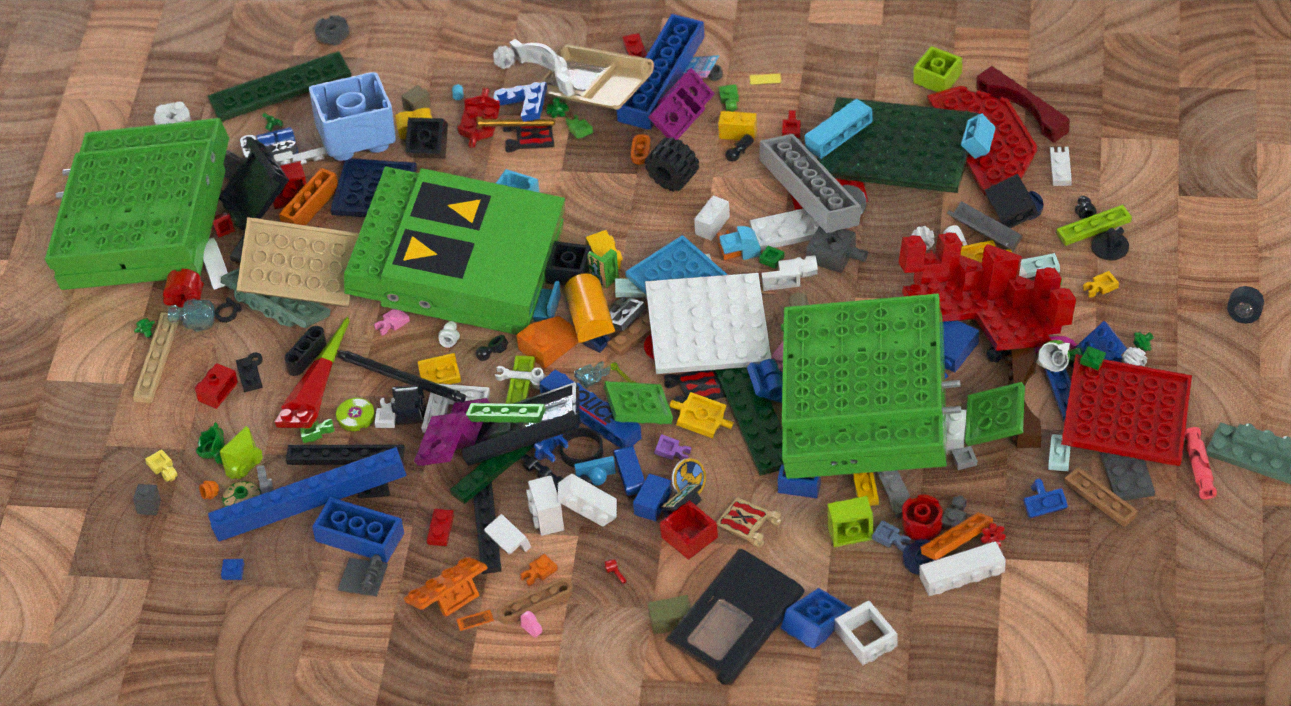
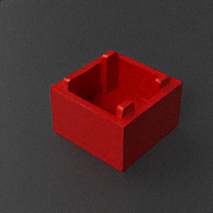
[660,500,718,560]

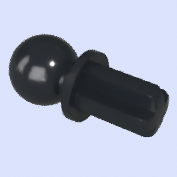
[725,134,754,162]

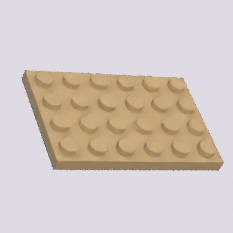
[236,217,359,307]

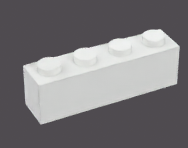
[920,541,1005,596]

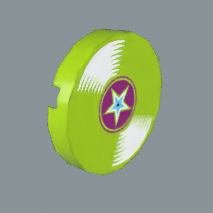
[336,398,375,431]

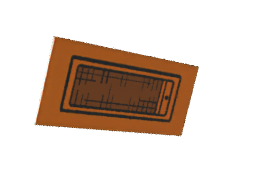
[456,610,494,631]

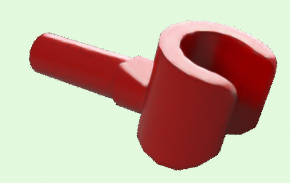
[604,559,627,584]

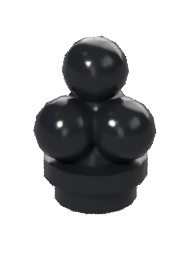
[1075,196,1097,219]

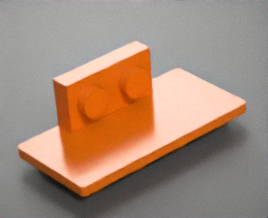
[404,557,487,617]

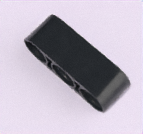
[285,326,326,376]

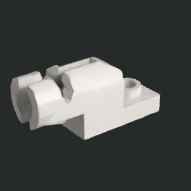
[762,255,818,291]

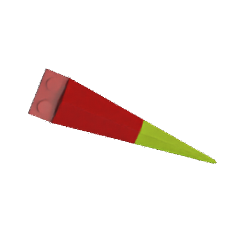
[274,316,350,428]

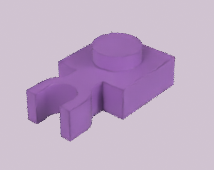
[654,434,691,460]

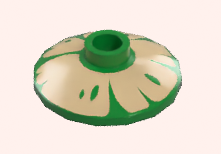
[222,481,261,507]

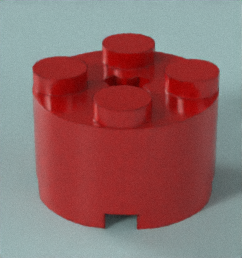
[163,269,204,313]
[902,494,943,541]

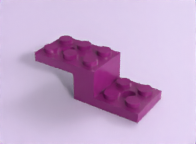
[648,68,715,140]
[414,398,490,466]

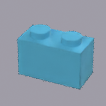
[961,113,996,159]

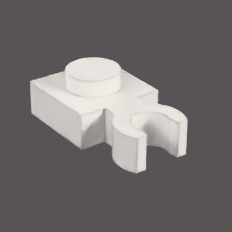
[375,398,396,428]

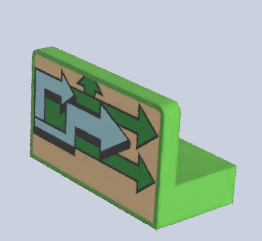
[587,249,619,288]

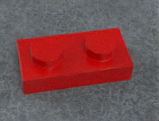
[622,33,647,58]
[427,509,454,546]

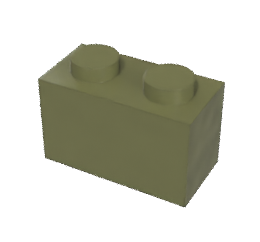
[648,595,691,634]

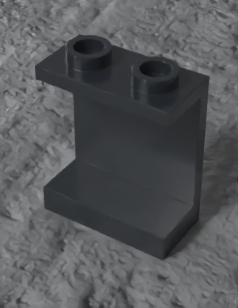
[984,174,1039,229]

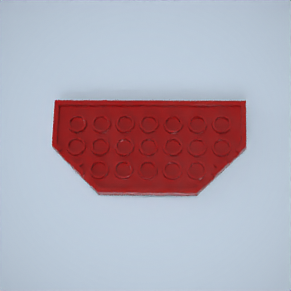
[927,85,1037,196]

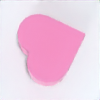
[521,611,542,637]

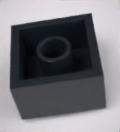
[405,118,448,159]
[546,241,591,286]

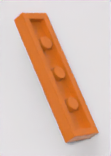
[921,512,993,560]

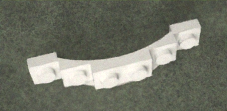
[510,40,574,97]

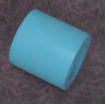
[452,85,464,100]

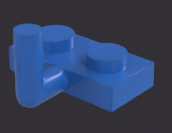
[1023,479,1068,519]

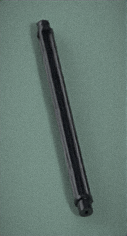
[338,350,466,403]

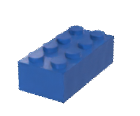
[312,497,404,563]

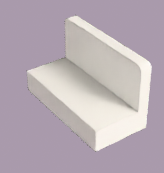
[484,514,531,554]

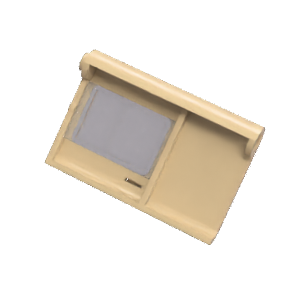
[539,44,654,110]

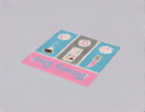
[682,55,720,78]

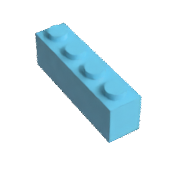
[804,98,873,159]

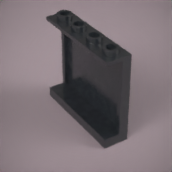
[219,137,289,230]

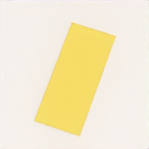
[749,73,781,85]

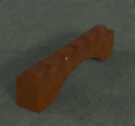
[1007,347,1041,448]

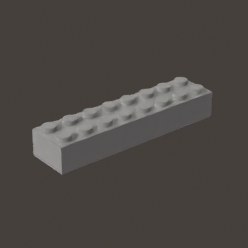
[759,134,861,233]

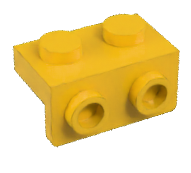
[417,353,461,385]

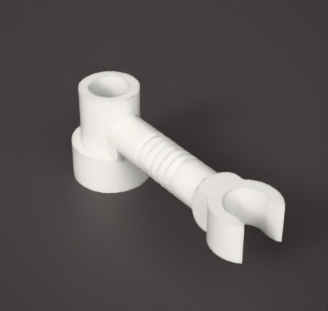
[495,366,546,389]

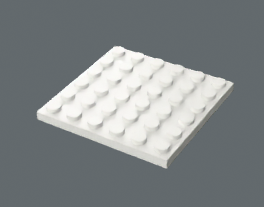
[645,273,771,374]

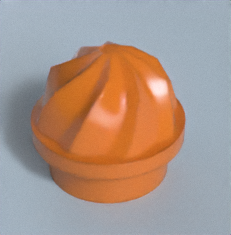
[199,480,219,500]

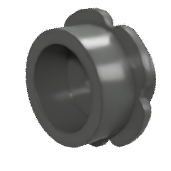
[708,65,723,81]

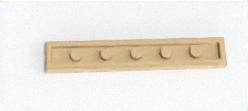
[132,312,180,403]

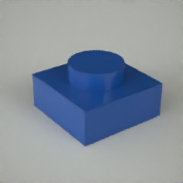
[221,559,244,580]

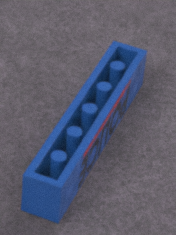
[539,369,642,448]

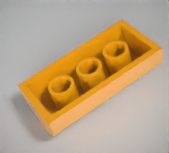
[564,274,615,343]

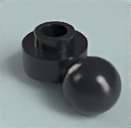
[475,335,508,361]

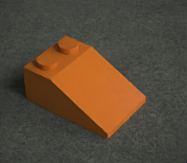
[517,316,579,369]

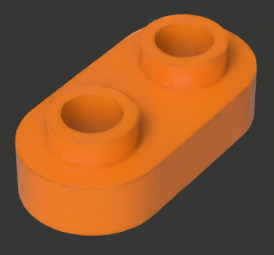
[631,134,651,165]

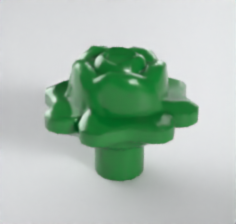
[134,318,155,338]
[1133,332,1154,351]

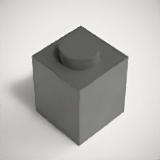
[133,484,161,515]

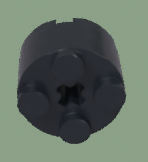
[391,384,426,425]

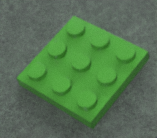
[604,381,673,424]
[965,382,1025,446]

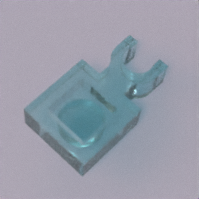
[574,361,610,388]

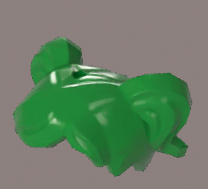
[196,422,225,465]

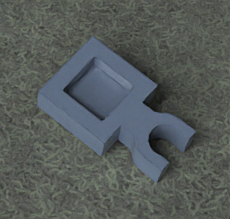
[872,520,911,551]

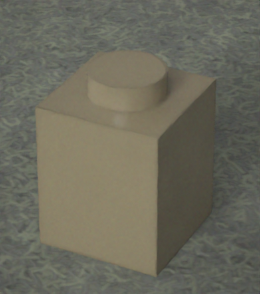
[401,85,431,112]

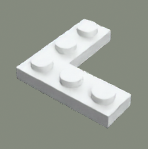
[273,147,327,166]
[422,384,490,433]

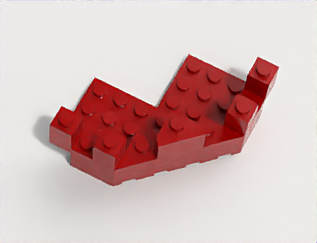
[898,232,1076,351]

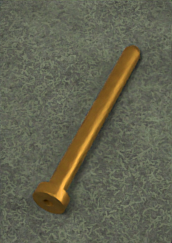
[476,117,556,129]

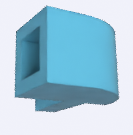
[719,226,761,260]

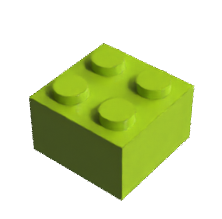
[913,46,962,92]
[827,496,873,547]

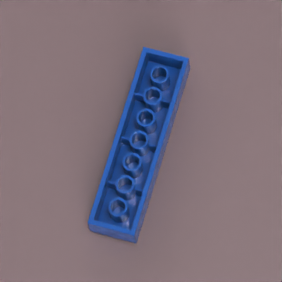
[617,14,705,130]

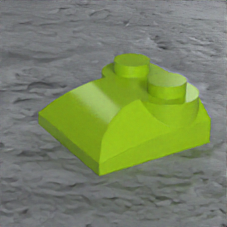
[220,426,263,479]

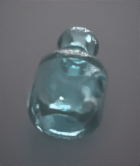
[168,299,214,332]

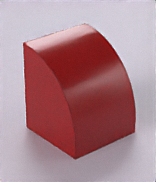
[212,212,235,238]

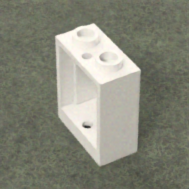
[835,601,897,665]

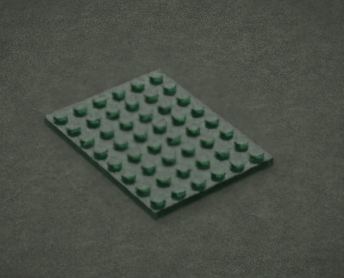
[817,97,979,193]

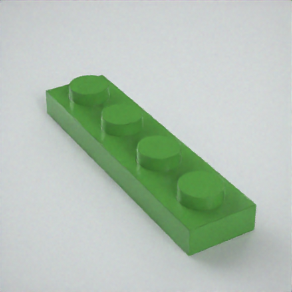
[466,403,546,423]

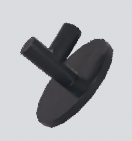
[1091,227,1129,261]

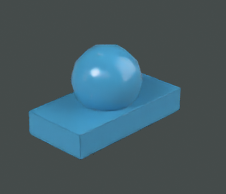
[574,456,616,486]

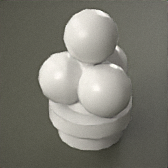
[438,321,460,348]

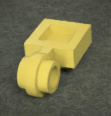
[145,449,178,482]

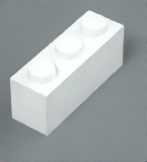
[558,474,617,527]

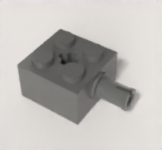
[806,225,868,273]

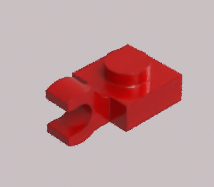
[782,110,801,138]

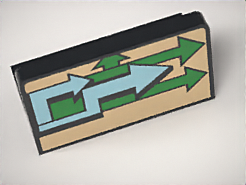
[660,484,702,517]

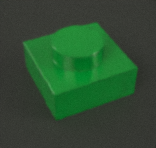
[759,246,785,269]
[1080,346,1106,370]

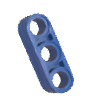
[613,445,645,496]

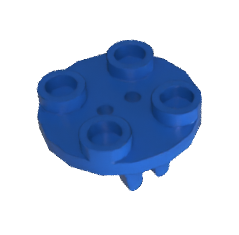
[534,434,569,463]

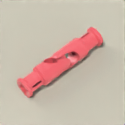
[1184,427,1217,500]

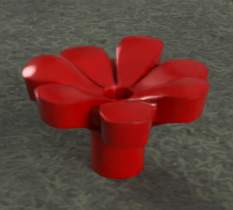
[980,523,1006,547]

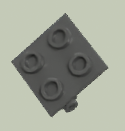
[338,555,388,597]

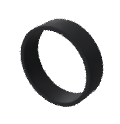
[559,428,603,468]

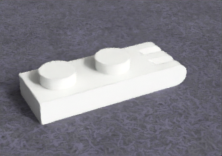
[1050,147,1072,186]

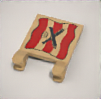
[717,497,782,548]

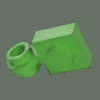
[719,84,739,112]

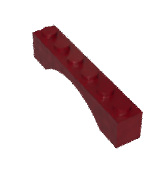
[976,66,1070,143]

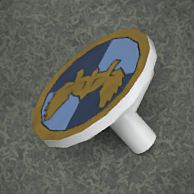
[672,458,706,494]

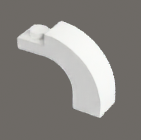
[203,237,228,290]

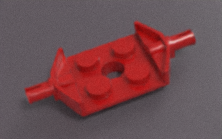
[457,87,500,148]

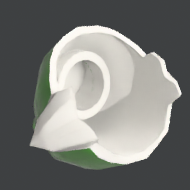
[1036,340,1070,372]

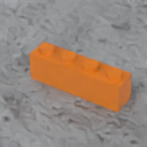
[279,168,338,226]

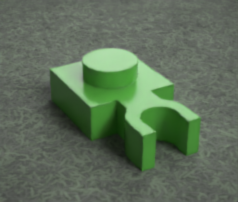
[566,115,593,139]
[300,419,335,443]

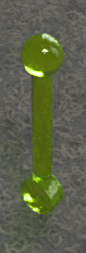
[611,362,637,383]

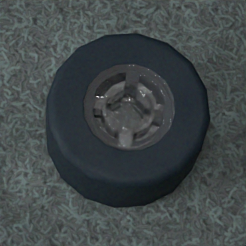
[1227,286,1264,324]

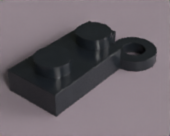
[236,352,263,392]

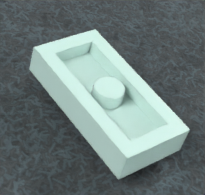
[1021,253,1060,278]
[615,279,647,298]
[1048,434,1071,471]

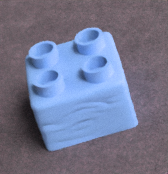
[309,72,396,161]

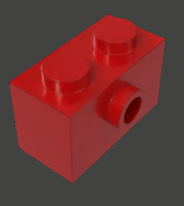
[195,363,238,409]

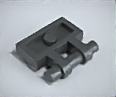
[609,297,646,331]

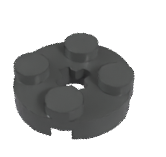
[314,15,350,46]

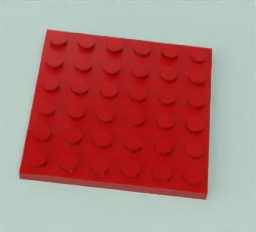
[1061,354,1192,466]

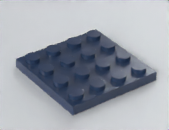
[330,158,417,217]

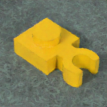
[1083,271,1119,298]

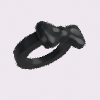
[215,297,242,323]

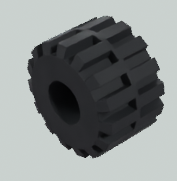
[645,137,699,191]

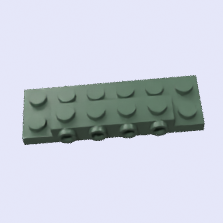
[221,268,331,329]
[1206,422,1291,484]

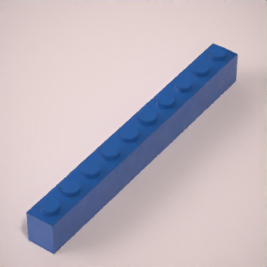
[208,447,407,541]

